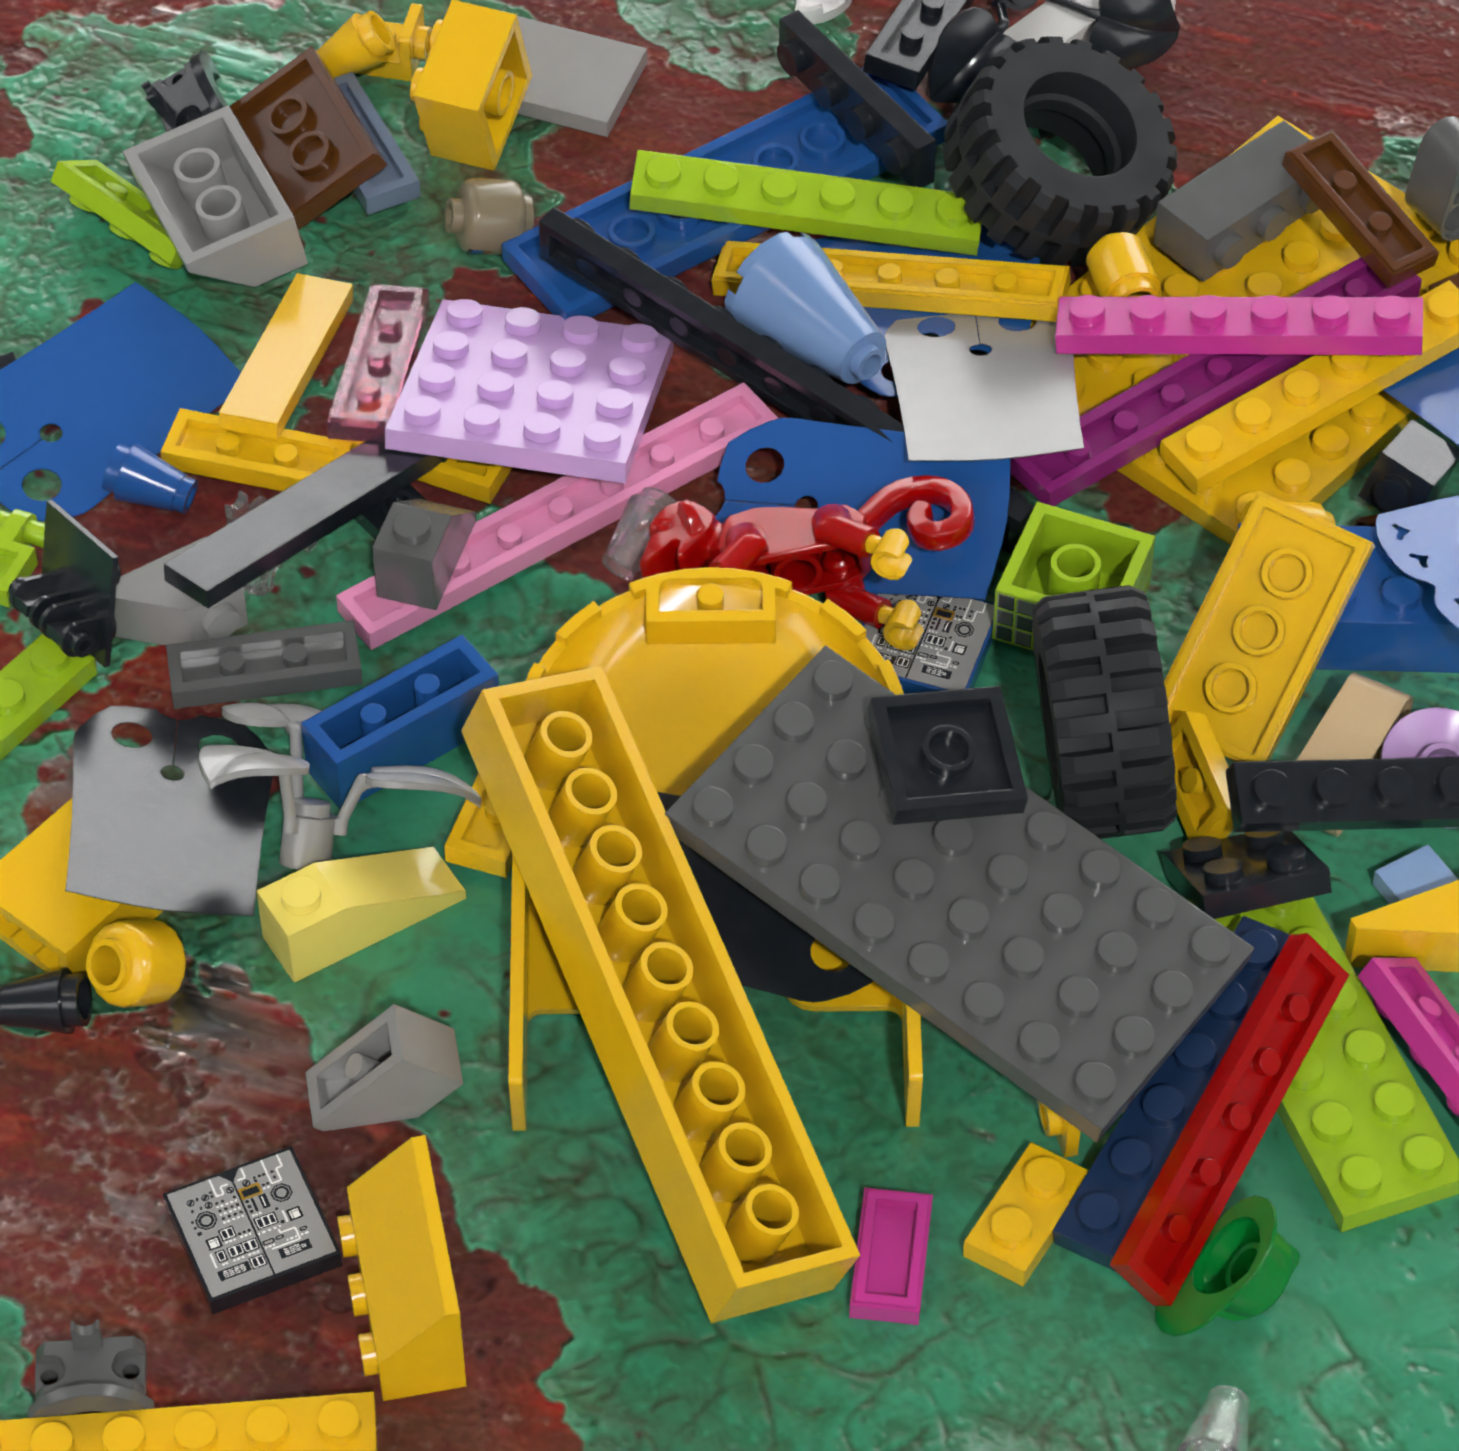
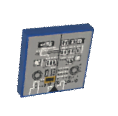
[862,594,994,694]

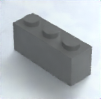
[1154,120,1319,282]

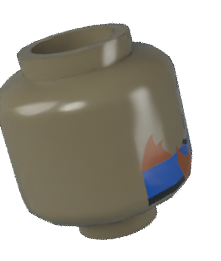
[444,178,534,255]

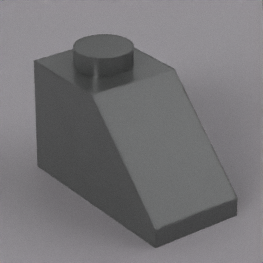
[372,498,477,610]

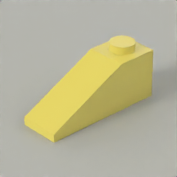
[256,847,466,983]

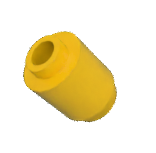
[1086,232,1161,297]

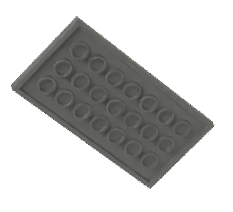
[665,645,1255,1143]

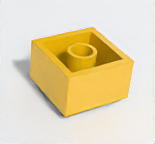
[410,0,532,171]

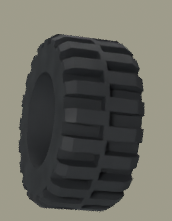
[943,36,1178,266]
[1032,585,1177,839]

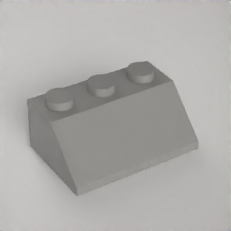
[122,105,308,287]

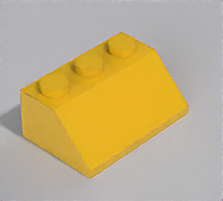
[337,1135,467,1401]

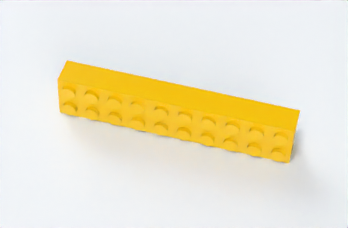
[461,666,860,1324]

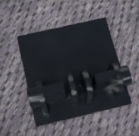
[8,500,121,668]

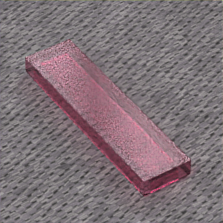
[327,284,430,442]

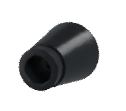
[0,968,92,1034]

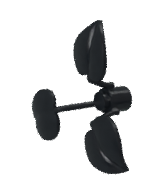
[927,0,1180,103]

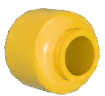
[86,919,186,1008]

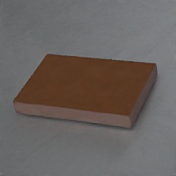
[229,46,387,230]

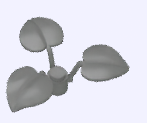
[198,702,481,870]

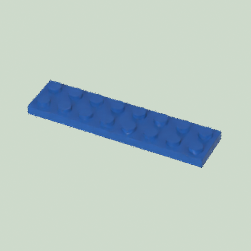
[502,67,947,320]

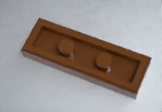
[1282,130,1439,289]

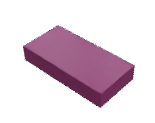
[849,1187,933,1325]

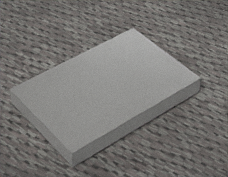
[517,16,647,137]

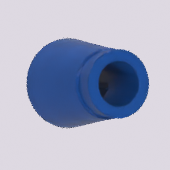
[102,443,198,514]

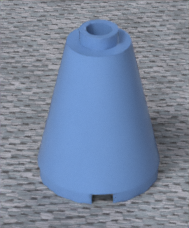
[725,232,886,384]

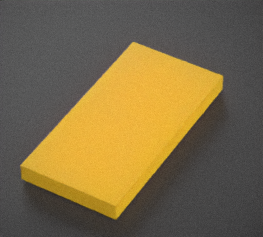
[1164,490,1375,762]

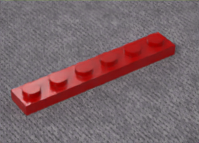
[1109,933,1349,1306]

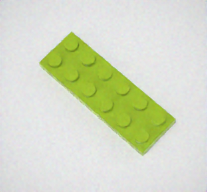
[1215,897,1459,1232]

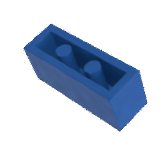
[301,634,499,809]

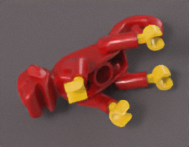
[640,475,975,650]

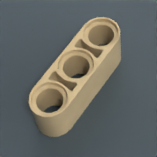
[1296,672,1414,837]

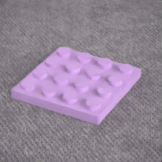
[385,299,674,484]

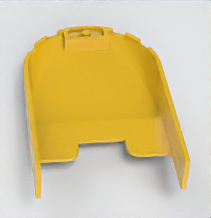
[508,567,923,1131]

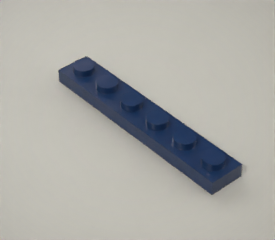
[1053,916,1289,1271]

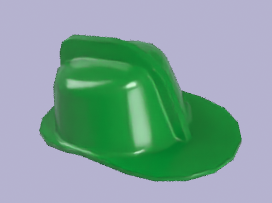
[1155,1195,1300,1337]

